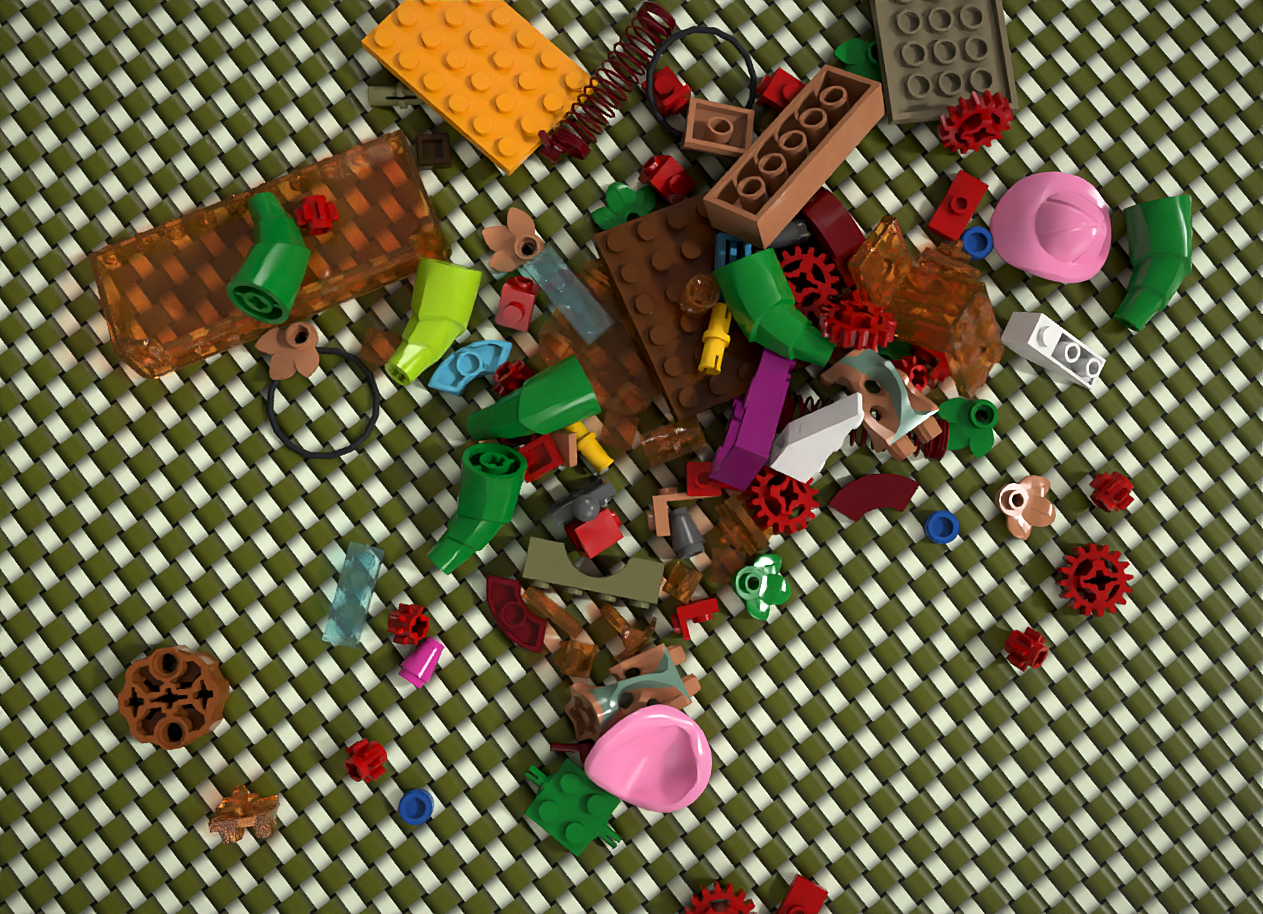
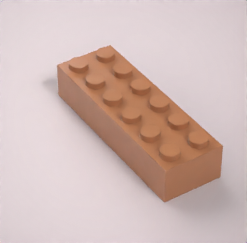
[703,64,885,250]

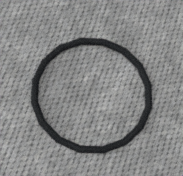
[645,26,757,139]
[266,347,380,459]

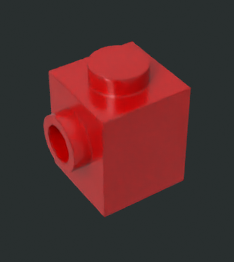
[563,507,624,559]

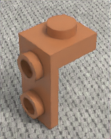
[647,487,721,537]

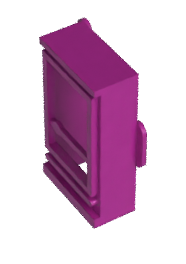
[708,347,797,491]

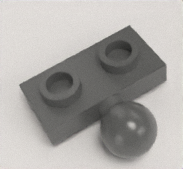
[548,474,617,526]

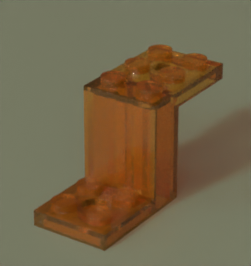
[848,215,1004,400]

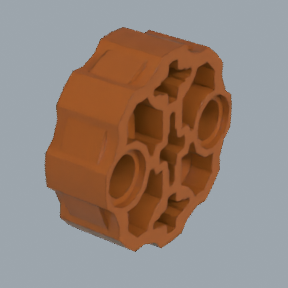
[118,645,230,750]

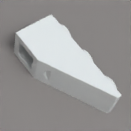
[1000,312,1106,390]
[770,392,864,484]

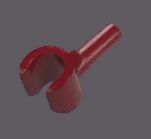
[538,130,566,165]
[550,740,595,763]

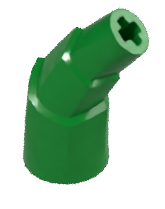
[226,192,311,324]
[1113,195,1192,332]
[711,247,836,367]
[467,354,601,441]
[427,443,527,575]

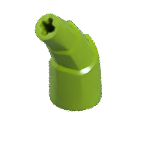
[385,257,483,386]

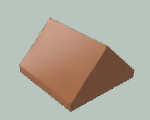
[680,97,755,161]

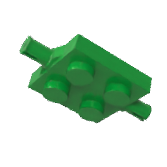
[523,757,622,857]

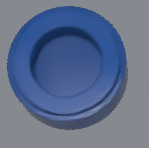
[958,226,993,261]
[923,510,960,544]
[398,788,434,825]

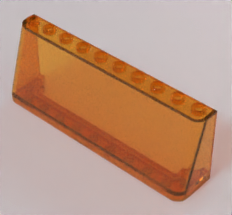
[89,129,452,379]

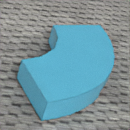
[428,340,513,397]

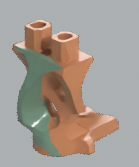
[818,345,942,463]
[564,643,701,743]

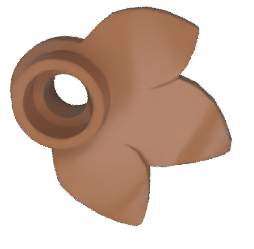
[482,207,545,272]
[255,322,320,380]
[995,475,1056,540]

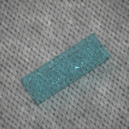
[523,245,614,346]
[322,541,385,649]

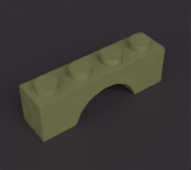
[522,537,665,609]

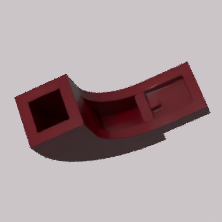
[795,186,877,288]

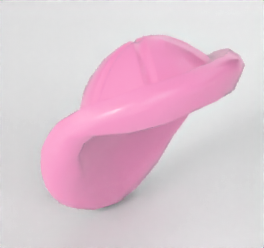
[990,171,1112,283]
[584,704,712,813]

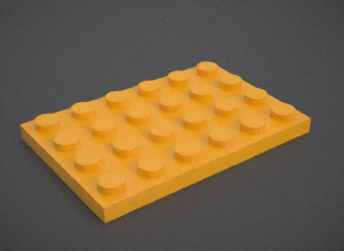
[361,0,598,176]

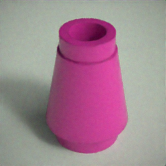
[398,636,445,689]

